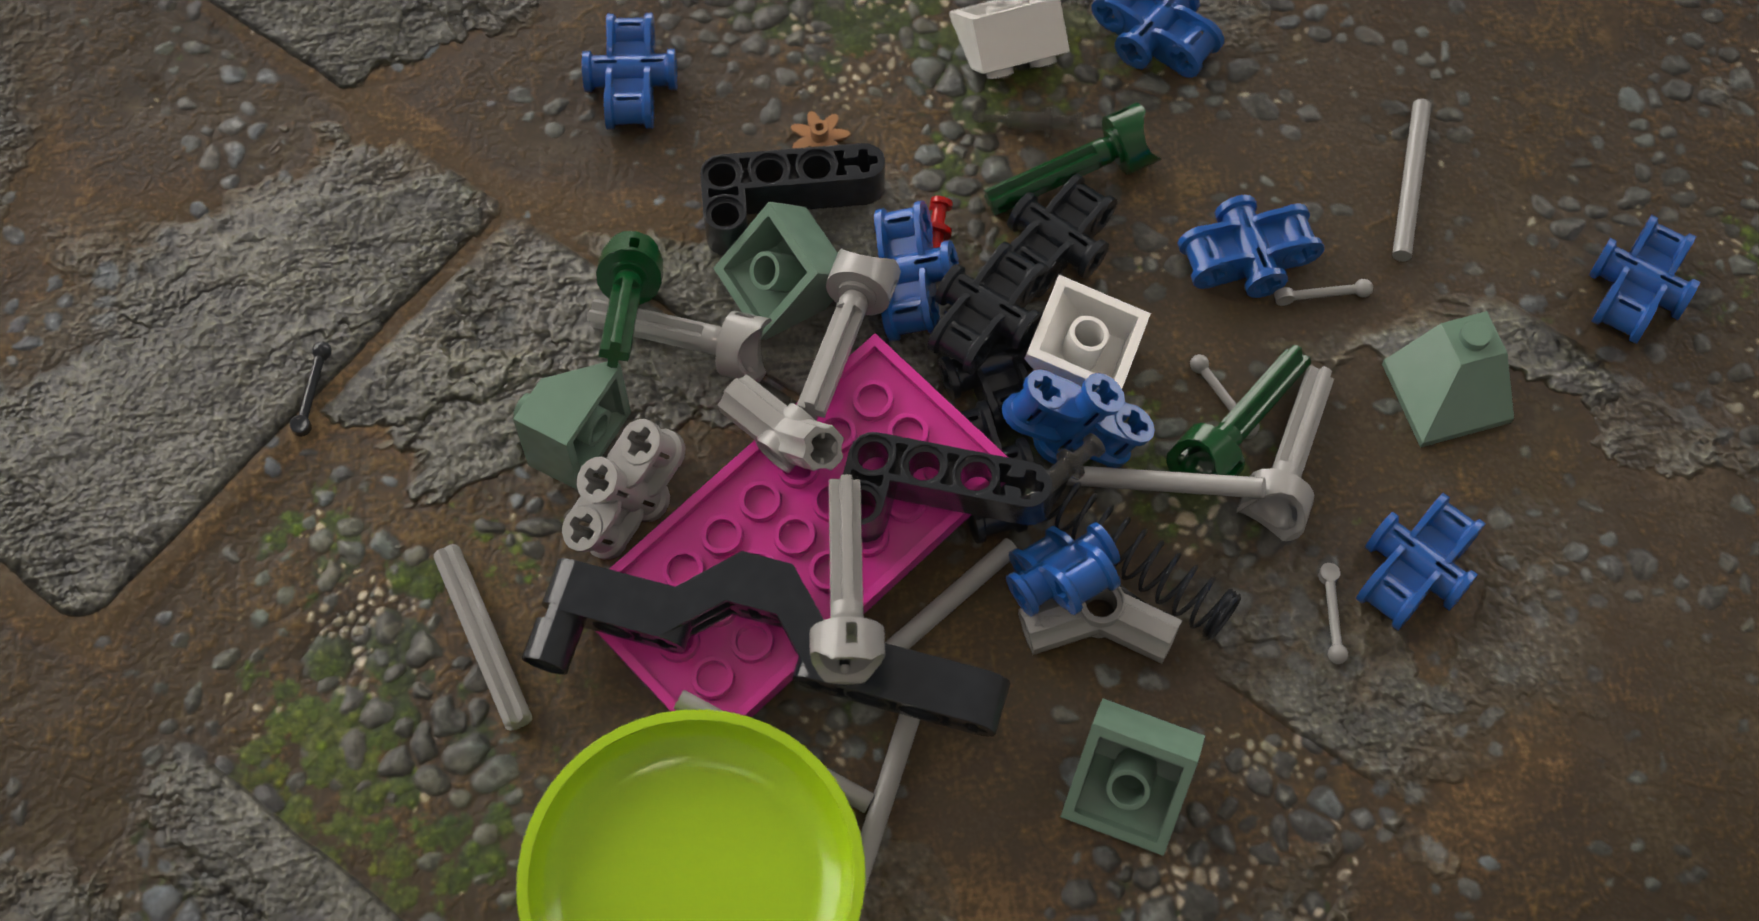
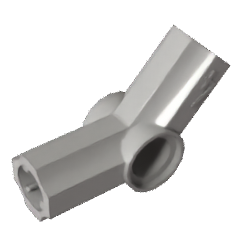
[717,374,844,472]
[1018,587,1182,664]

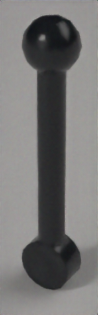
[290,341,332,437]

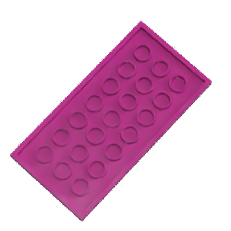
[595,333,1009,718]

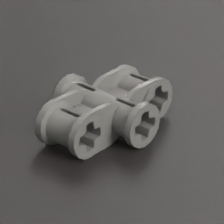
[562,419,686,560]

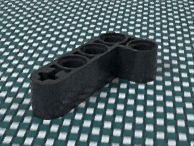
[700,143,885,256]
[843,432,1052,543]

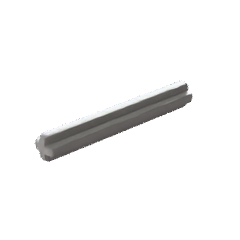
[434,544,532,731]

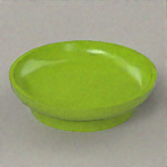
[516,709,865,921]

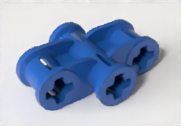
[1091,0,1224,78]
[582,13,678,129]
[1178,195,1325,298]
[874,200,959,342]
[1588,215,1700,344]
[1002,369,1155,468]
[1356,493,1486,631]
[1006,522,1121,617]

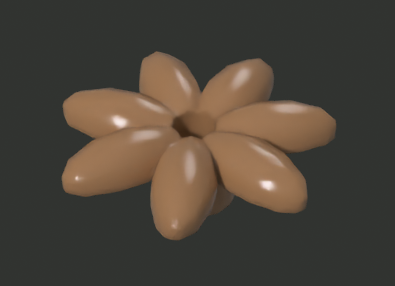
[791,111,850,149]

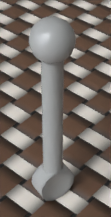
[1274,279,1373,306]
[1190,354,1260,439]
[1318,563,1348,664]

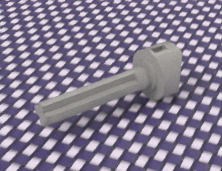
[797,248,901,421]
[587,299,772,383]
[1237,365,1334,541]
[810,474,885,684]

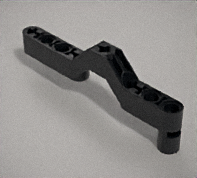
[522,551,1011,737]

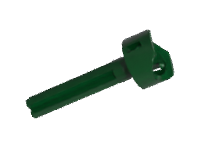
[984,103,1162,216]
[596,231,663,368]
[1166,345,1311,496]

